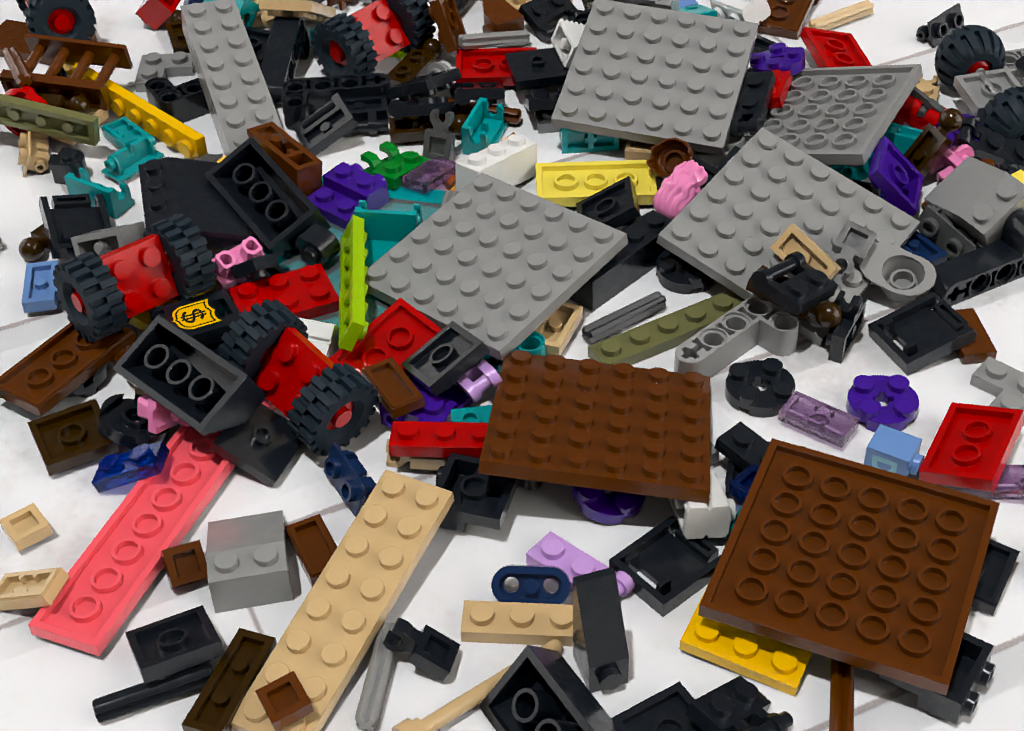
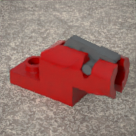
[892,87,946,130]

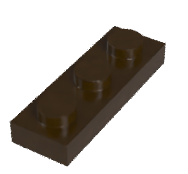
[182,628,277,731]

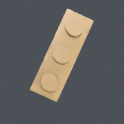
[460,600,573,647]

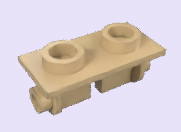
[18,130,49,178]

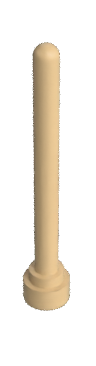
[392,639,563,731]

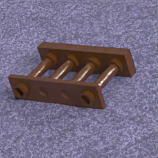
[0,33,133,110]

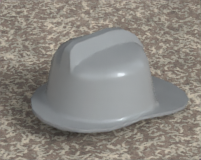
[859,242,937,302]

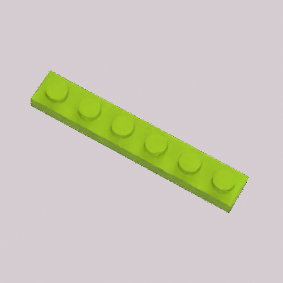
[338,215,368,352]

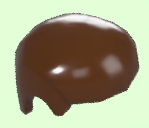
[647,137,694,181]

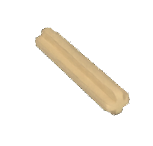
[808,0,874,30]

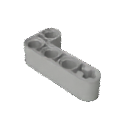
[674,296,800,378]

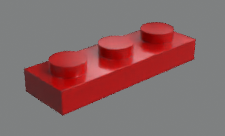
[388,421,488,458]

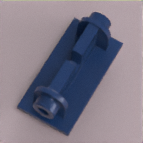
[324,442,376,517]

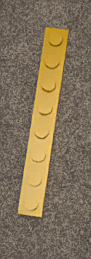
[63,61,208,160]

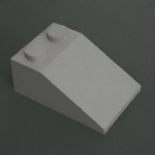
[924,156,1024,246]
[206,510,293,613]

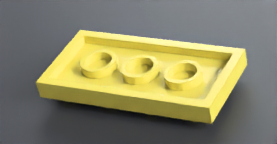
[536,160,657,207]

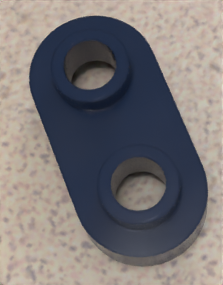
[491,564,571,604]

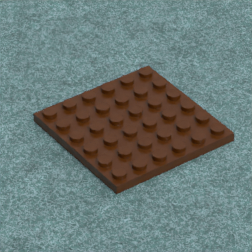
[478,350,710,503]
[698,438,1000,696]

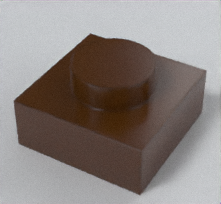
[161,540,208,590]
[255,671,314,731]

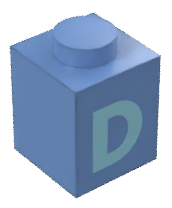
[864,424,924,477]

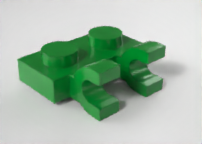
[360,141,431,190]

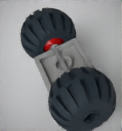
[934,25,1024,141]

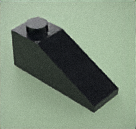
[573,567,629,693]

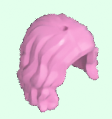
[653,160,708,220]

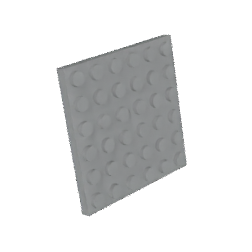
[551,0,759,156]
[695,64,923,167]
[656,127,920,347]
[365,173,628,361]

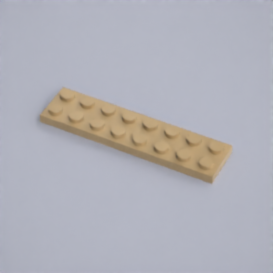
[231,470,454,731]

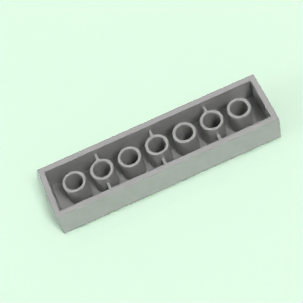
[180,0,283,156]

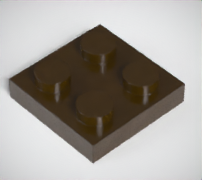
[27,398,119,477]

